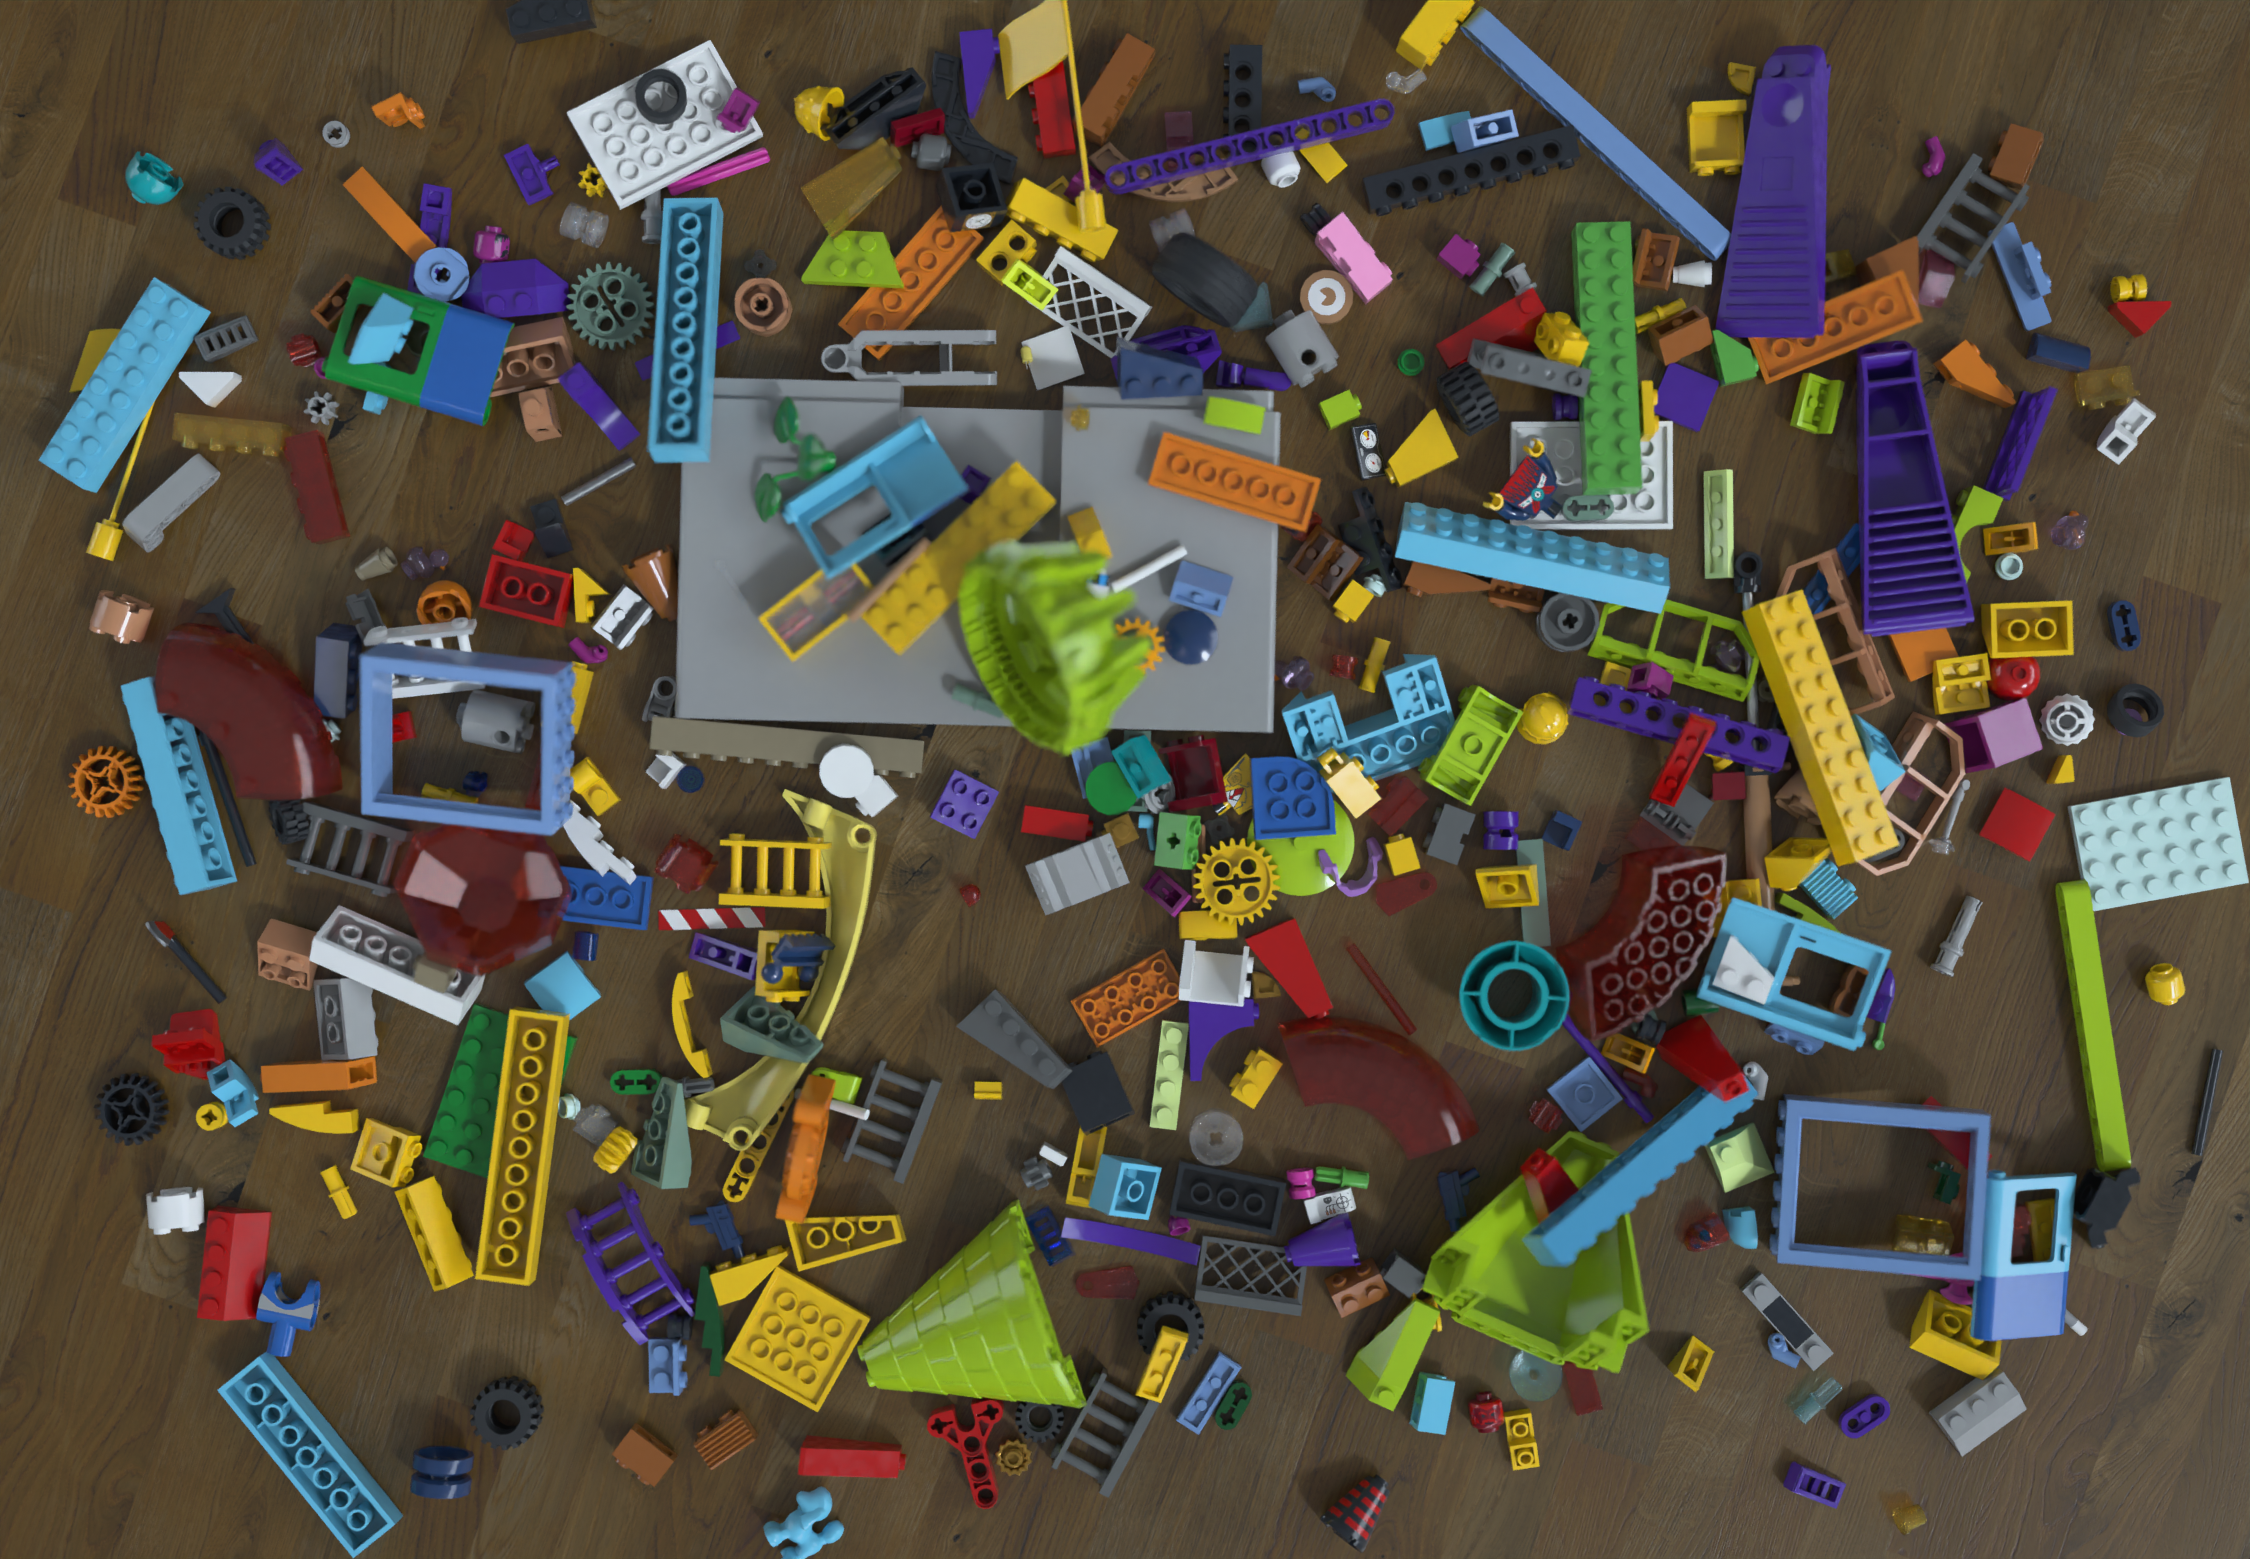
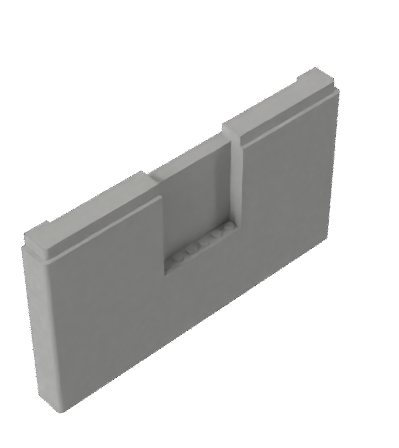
[675,378,1281,734]

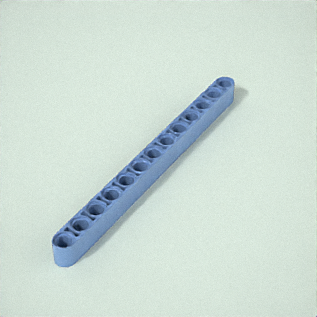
[1460,6,1731,261]

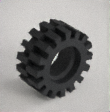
[268,793,309,845]
[1015,1401,1064,1443]

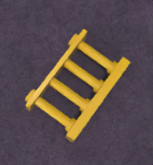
[719,834,832,909]

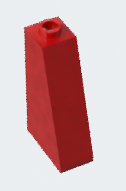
[1245,917,1333,1020]
[1656,1015,1749,1103]
[1520,1148,1579,1224]
[798,1435,906,1478]

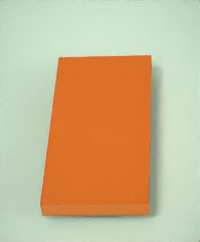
[1888,628,1959,682]
[1071,948,1181,1048]

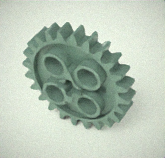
[566,262,656,351]

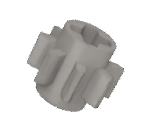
[304,391,339,425]

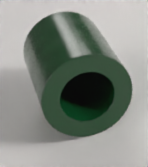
[1681,988,1721,1017]

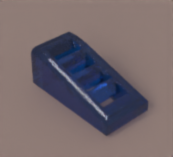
[1025,1206,1076,1267]

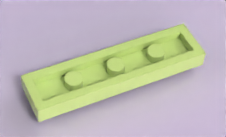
[1704,469,1734,579]
[1150,1020,1189,1130]

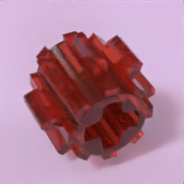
[286,333,321,368]
[1528,1098,1563,1134]

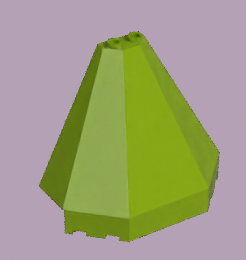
[1422,1131,1649,1373]

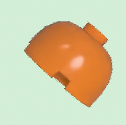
[416,580,473,625]

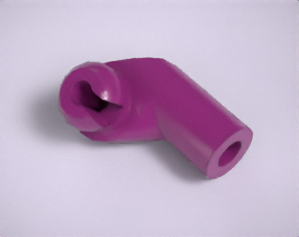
[1922,136,1946,177]
[568,637,608,663]

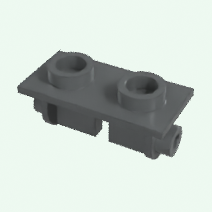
[345,589,385,648]

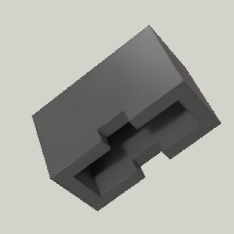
[1422,803,1475,865]
[1379,1248,1425,1298]

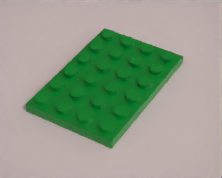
[423,1003,577,1178]

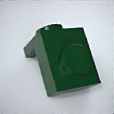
[1927,1160,1961,1205]

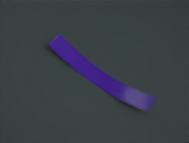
[1061,1218,1201,1266]

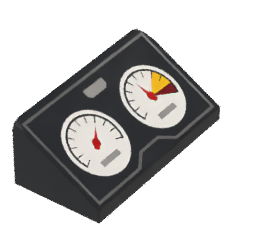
[1350,423,1386,481]

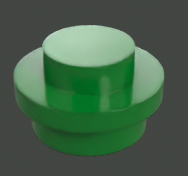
[1397,349,1425,376]

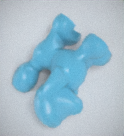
[763,1486,844,1559]

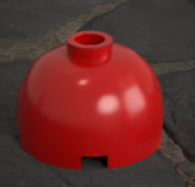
[1987,657,2040,701]

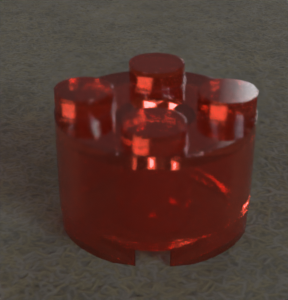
[654,834,719,894]

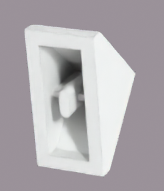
[179,372,242,408]

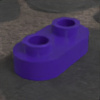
[1838,1394,1890,1438]

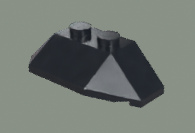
[825,67,926,150]

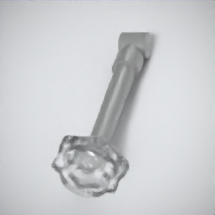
[1929,779,1970,855]

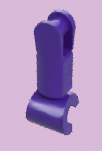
[1216,360,1291,391]

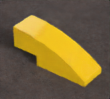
[269,1100,360,1134]
[1066,1126,1107,1208]

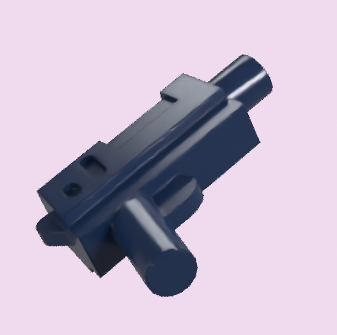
[1437,1168,1480,1231]
[689,1199,745,1259]

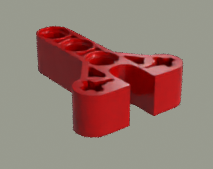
[927,1397,1004,1509]

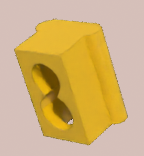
[974,1082,1002,1100]

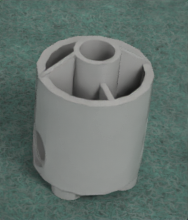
[1265,310,1339,388]
[456,689,535,754]

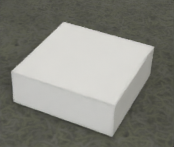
[1039,1142,1068,1166]

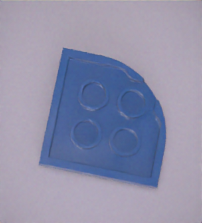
[1249,757,1336,840]

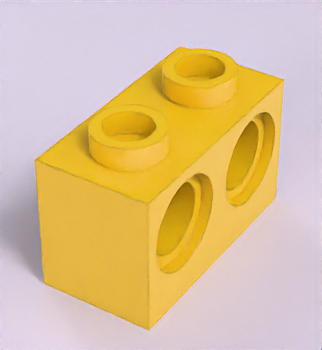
[976,219,1037,286]

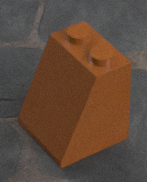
[1853,236,1919,307]

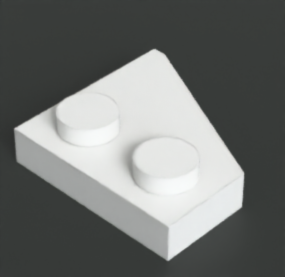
[1712,935,1775,1004]

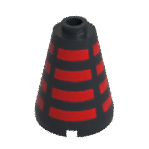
[1319,1474,1390,1553]

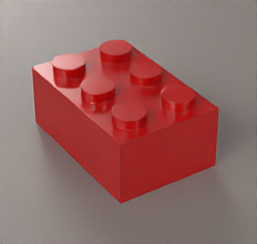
[479,554,574,628]

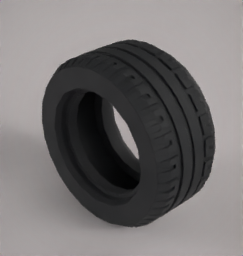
[1153,232,1258,328]

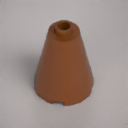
[621,543,679,621]

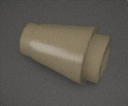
[355,547,398,581]

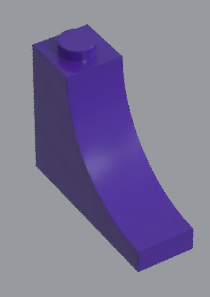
[558,362,641,451]
[1188,997,1259,1081]

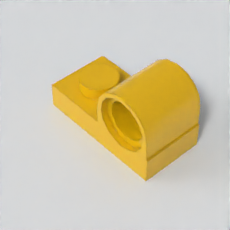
[570,757,621,816]

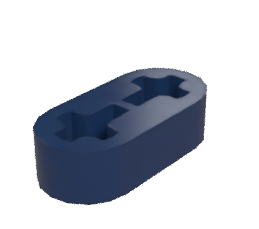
[2107,601,2141,651]

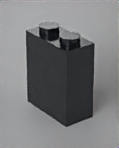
[1062,1051,1135,1136]

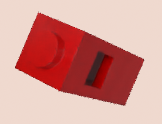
[1021,805,1094,842]

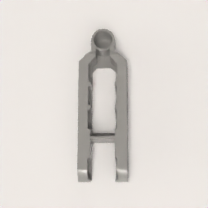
[821,330,997,386]

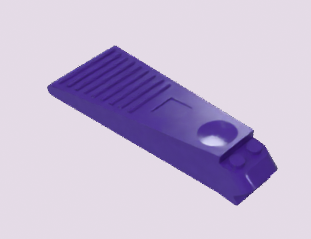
[1716,45,1831,338]
[1855,340,1974,637]

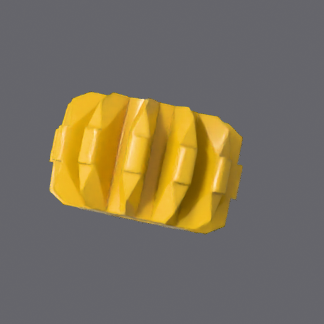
[593,1126,637,1174]

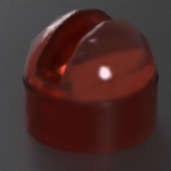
[959,884,981,908]

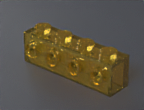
[172,413,292,457]

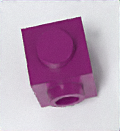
[1436,234,1481,280]

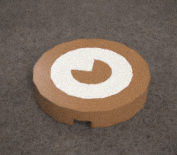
[1300,270,1353,325]

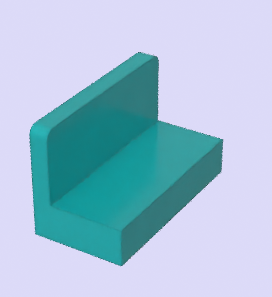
[1111,735,1172,798]

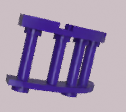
[566,1182,696,1345]

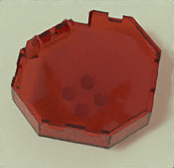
[393,823,572,977]

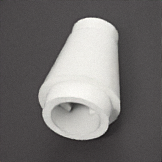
[1673,260,1712,287]

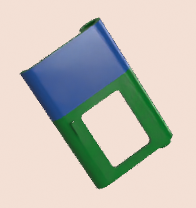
[322,276,515,426]

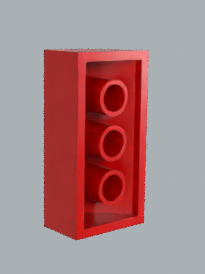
[197,1206,272,1321]

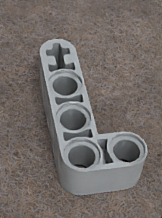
[123,454,221,552]

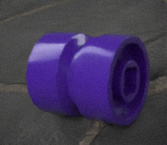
[1483,811,1519,850]

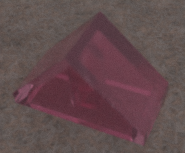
[1919,250,1955,308]

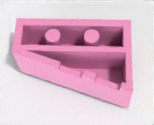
[1314,212,1393,304]

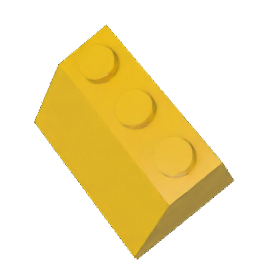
[1981,601,2074,658]
[1909,1290,2002,1380]

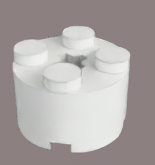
[146,1187,205,1235]

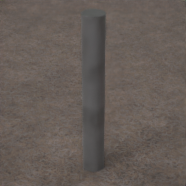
[561,457,637,506]

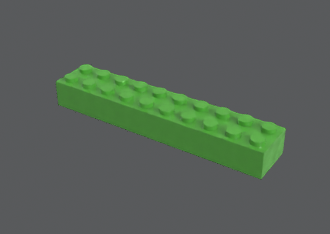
[1571,222,1642,495]

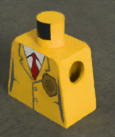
[1211,754,1252,816]

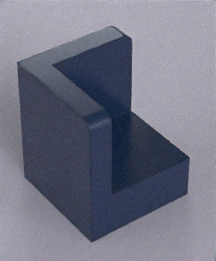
[1541,810,1582,851]

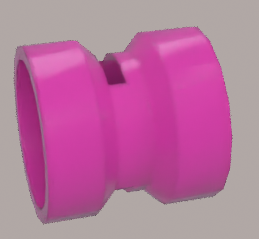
[1286,1168,1316,1199]

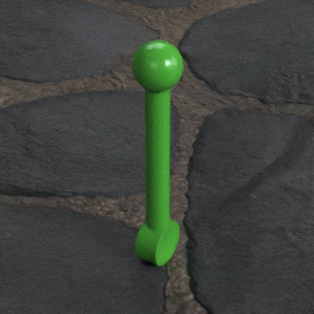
[1872,1022,1885,1050]

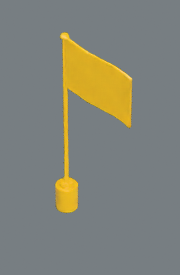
[998,0,1106,232]
[69,329,155,561]

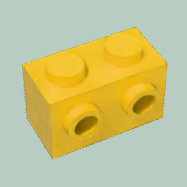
[1534,312,1589,367]
[1229,1046,1283,1109]

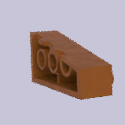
[1072,33,1155,148]

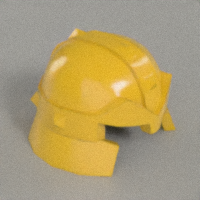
[794,86,845,141]
[1516,692,1569,744]

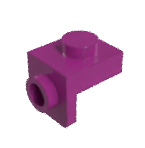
[716,87,760,133]

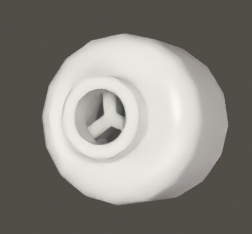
[1261,145,1301,188]

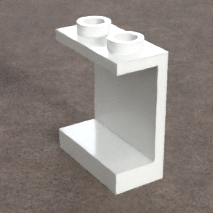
[1179,940,1254,1007]

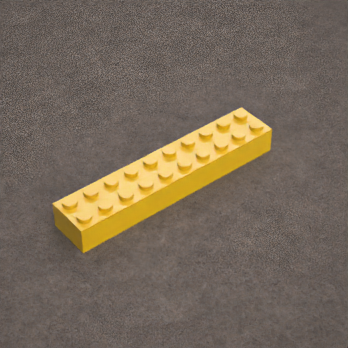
[1742,590,1899,867]
[475,1007,570,1286]

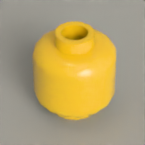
[2145,963,2185,1005]

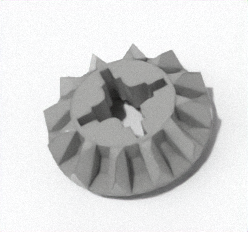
[1141,774,1176,814]

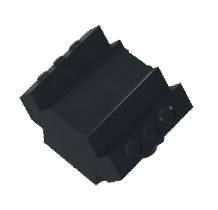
[2073,1167,2141,1249]

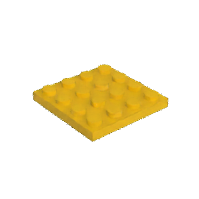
[725,1265,871,1412]

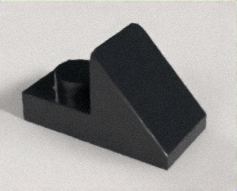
[530,499,574,559]

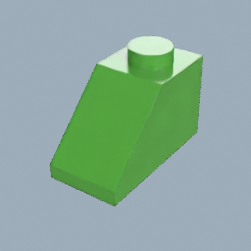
[1710,330,1759,387]

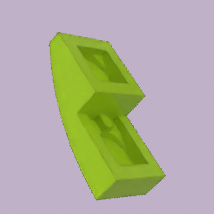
[1203,396,1265,435]

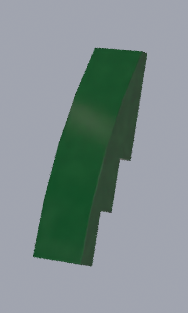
[694,1261,725,1377]

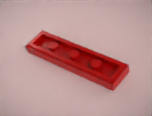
[1649,712,1716,807]

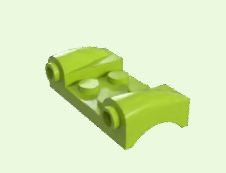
[1418,685,1523,806]

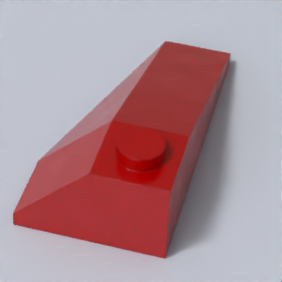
[1435,287,1547,369]

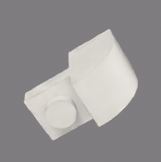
[2097,398,2156,465]

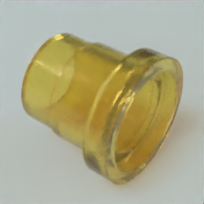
[1892,1504,1926,1535]

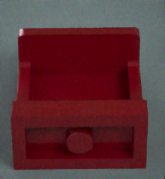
[1158,735,1228,813]

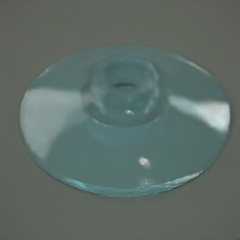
[1509,1350,1563,1402]

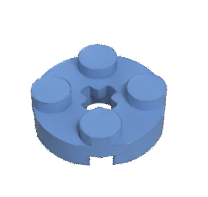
[413,247,469,302]

